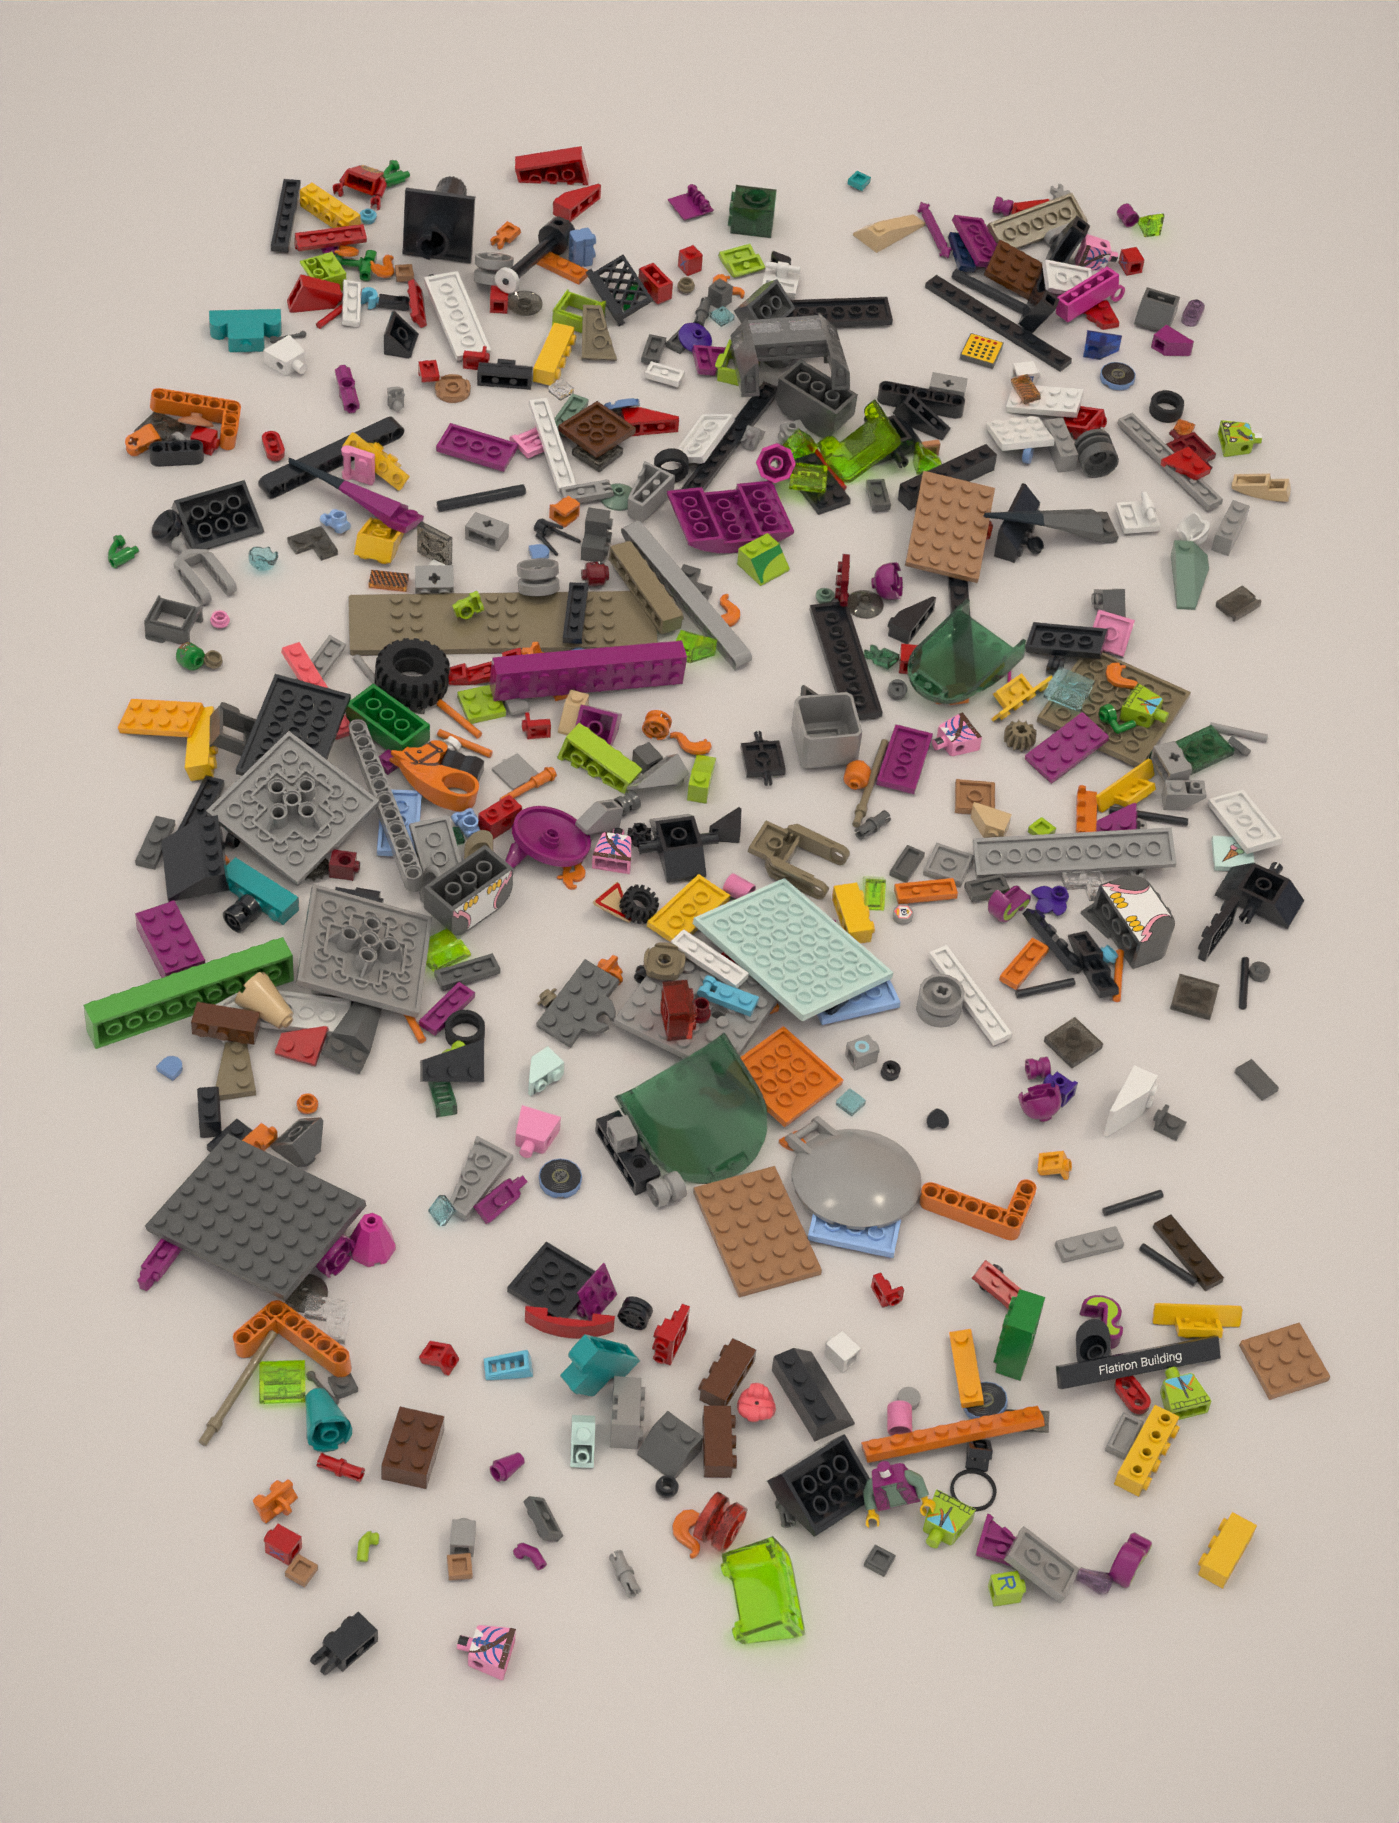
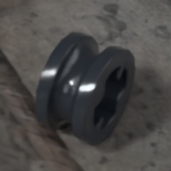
[634,965,647,984]
[880,1060,901,1081]

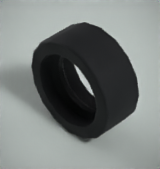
[1149,390,1184,423]
[654,448,689,483]
[445,1010,485,1045]

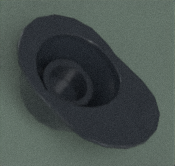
[1076,1319,1112,1362]

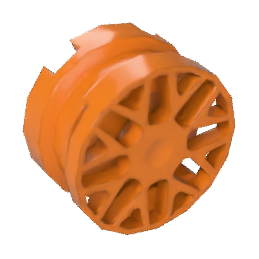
[642,710,672,740]

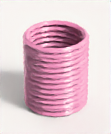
[723,873,756,899]
[887,1400,912,1436]

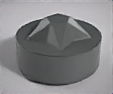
[887,679,907,700]
[1249,961,1270,982]

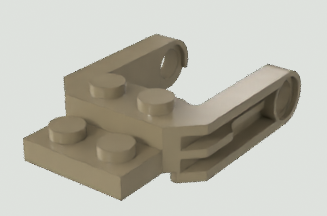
[748,820,850,899]

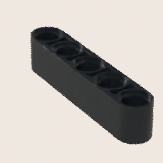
[877,381,965,419]

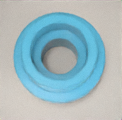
[360,208,377,224]
[1100,945,1118,964]

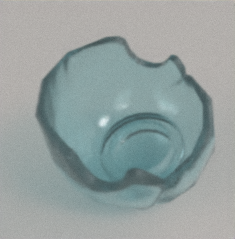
[248,546,278,571]

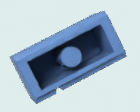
[568,227,596,267]

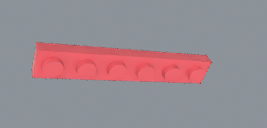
[281,642,350,740]

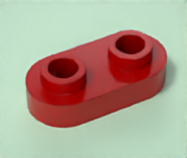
[262,431,285,461]
[1114,1376,1151,1415]

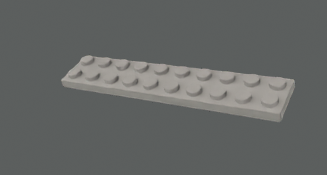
[972,827,1177,878]

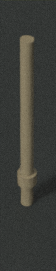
[852,739,889,828]
[199,1330,277,1446]

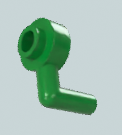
[1098,704,1136,734]

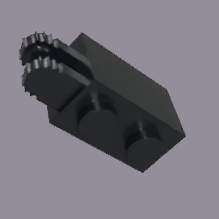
[310,1611,378,1675]

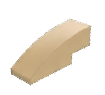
[1232,473,1291,502]

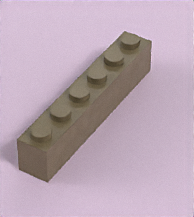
[609,541,684,634]

